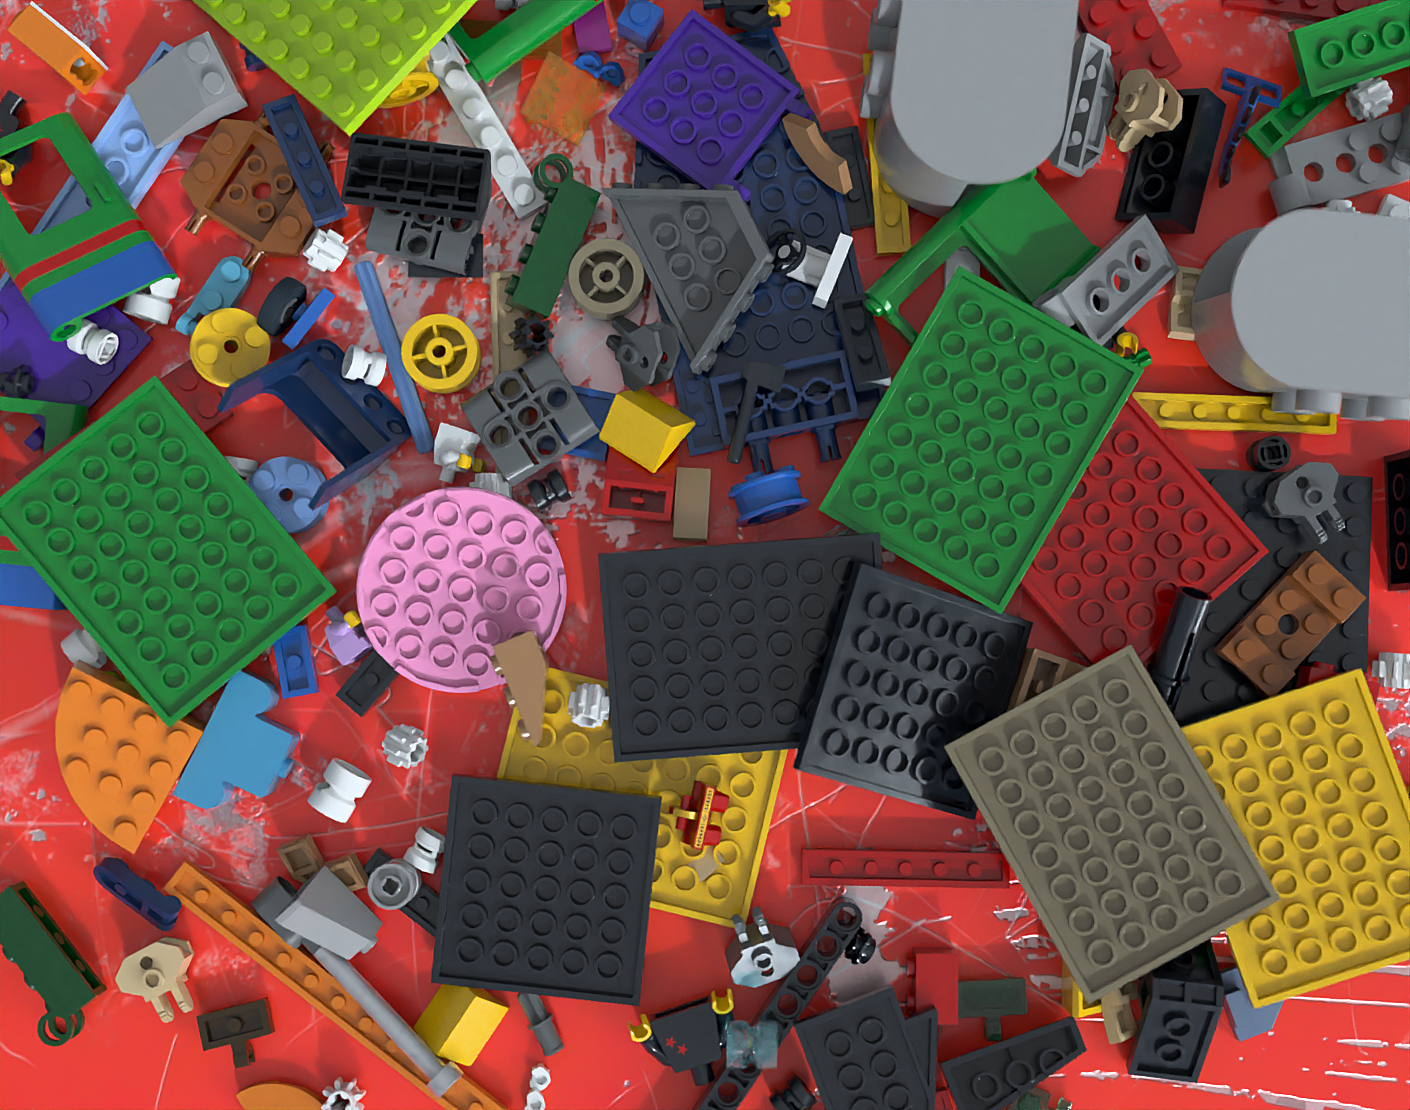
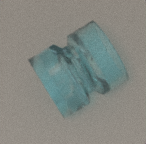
[726,1020,778,1069]

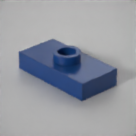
[282,287,335,350]
[273,625,320,699]

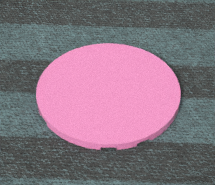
[356,486,567,693]

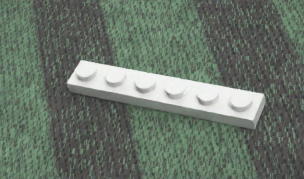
[427,33,547,222]

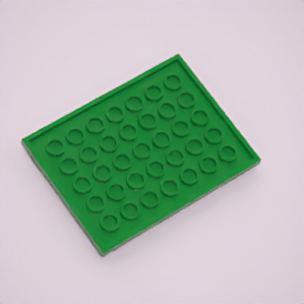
[818,266,1144,614]
[0,375,337,728]

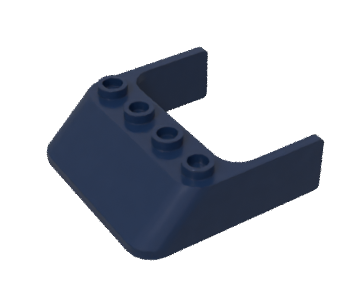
[217,339,411,511]

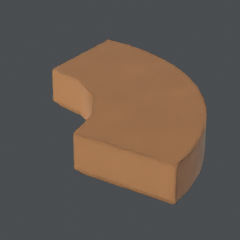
[782,113,852,195]

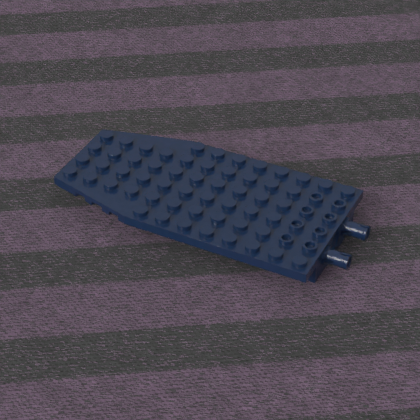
[634,27,886,475]

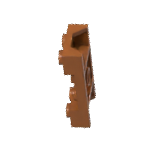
[1212,550,1366,698]

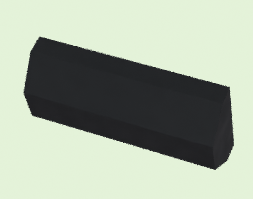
[341,132,491,221]

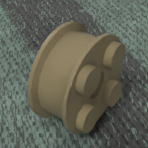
[568,239,645,320]

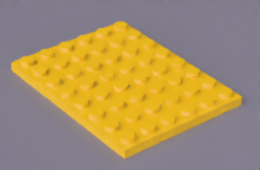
[497,667,788,928]
[1180,668,1410,1009]

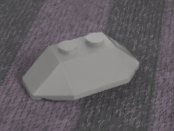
[1048,33,1116,177]

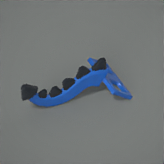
[1218,67,1282,188]

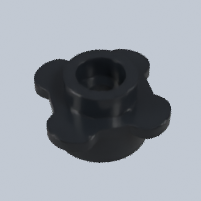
[845,927,876,965]

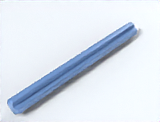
[354,261,435,454]

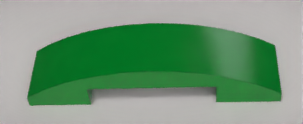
[1243,85,1351,160]

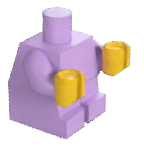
[324,605,374,665]

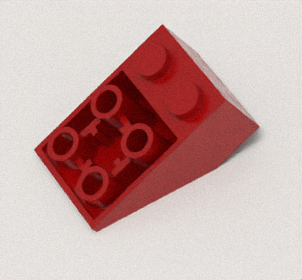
[601,443,680,524]

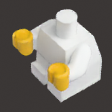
[434,422,487,483]

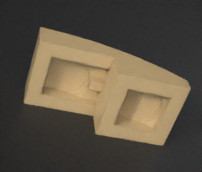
[1167,266,1202,341]
[673,467,711,542]
[1101,980,1138,1044]

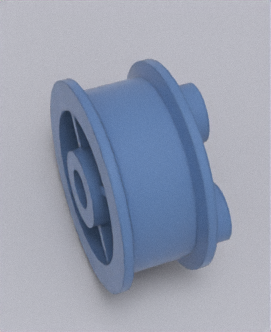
[249,457,330,533]

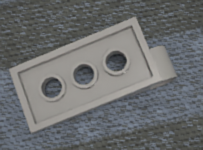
[1268,112,1410,217]
[1031,214,1180,346]

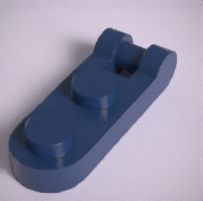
[93,857,182,931]

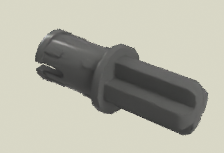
[517,993,565,1056]

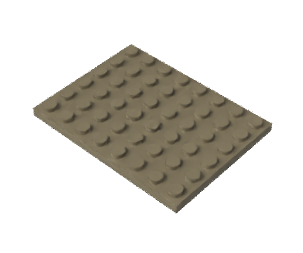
[944,645,1281,1004]

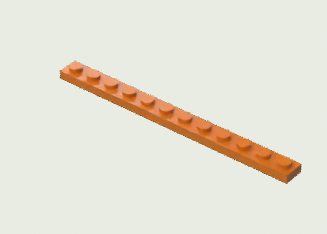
[163,860,510,1110]

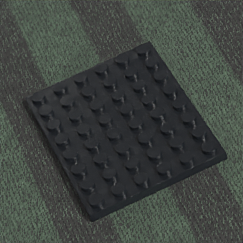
[1173,468,1373,727]
[598,532,882,762]

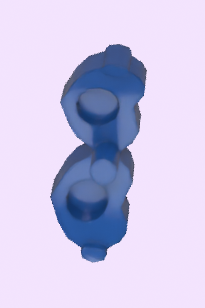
[573,51,625,87]

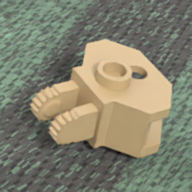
[1106,68,1183,153]
[115,936,195,1023]

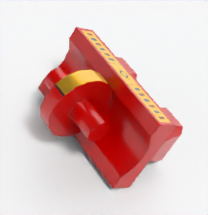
[668,781,729,850]

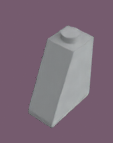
[275,865,383,960]

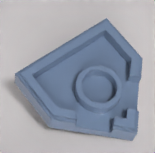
[1220,965,1285,1042]

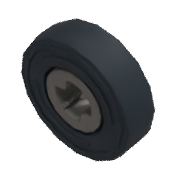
[257,276,307,337]

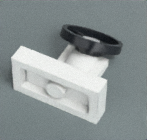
[766,228,853,309]

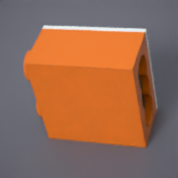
[7,1,109,95]

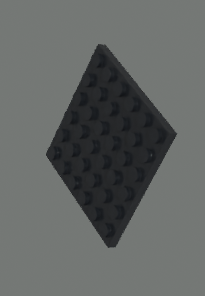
[792,562,1033,820]
[431,773,662,1006]

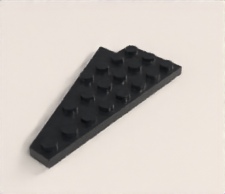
[793,984,938,1110]

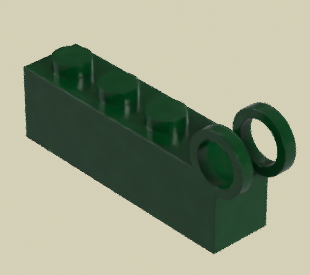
[504,153,601,321]
[0,881,107,1047]

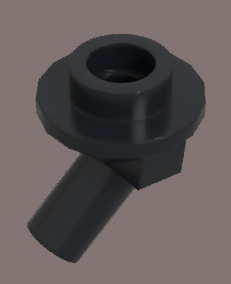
[0,364,35,398]

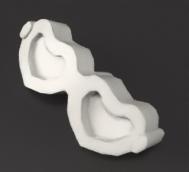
[524,1063,551,1110]

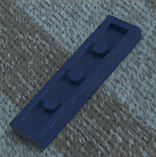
[262,94,348,228]

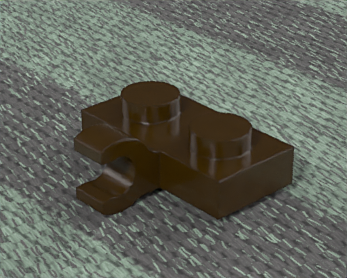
[196,997,275,1069]

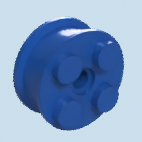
[728,465,810,527]

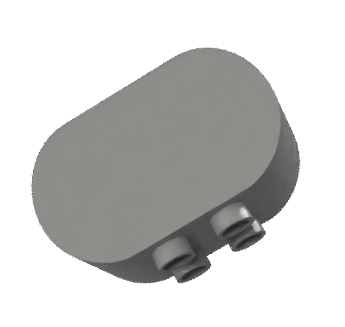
[859,0,1079,218]
[1191,209,1410,422]

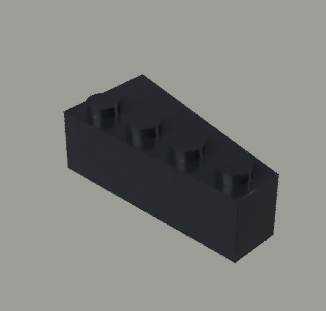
[939,1016,1087,1110]

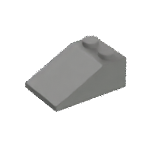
[126,31,249,150]

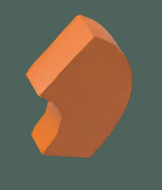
[235,1081,328,1110]

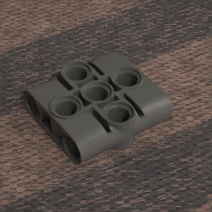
[366,182,492,275]
[460,348,600,487]

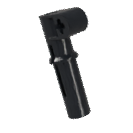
[1146,586,1213,715]

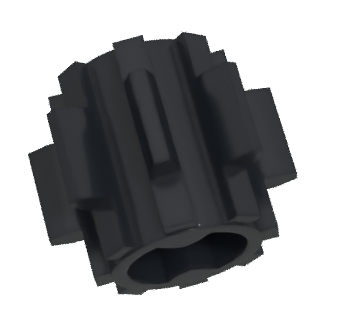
[508,313,554,358]

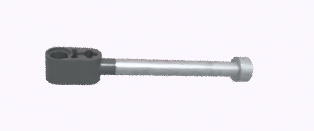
[252,876,464,1099]

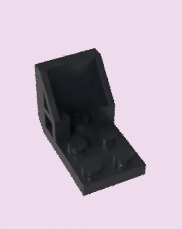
[1126,939,1224,1083]

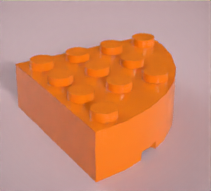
[56,660,206,854]

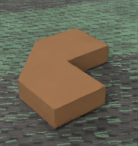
[276,833,369,892]

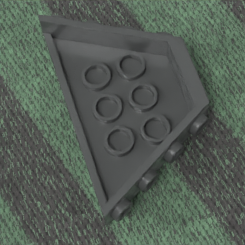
[601,183,774,375]

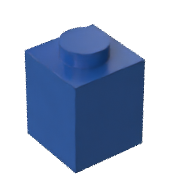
[617,0,664,52]

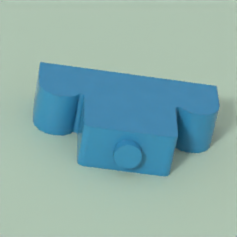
[173,668,301,809]

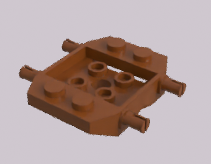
[180,110,335,273]

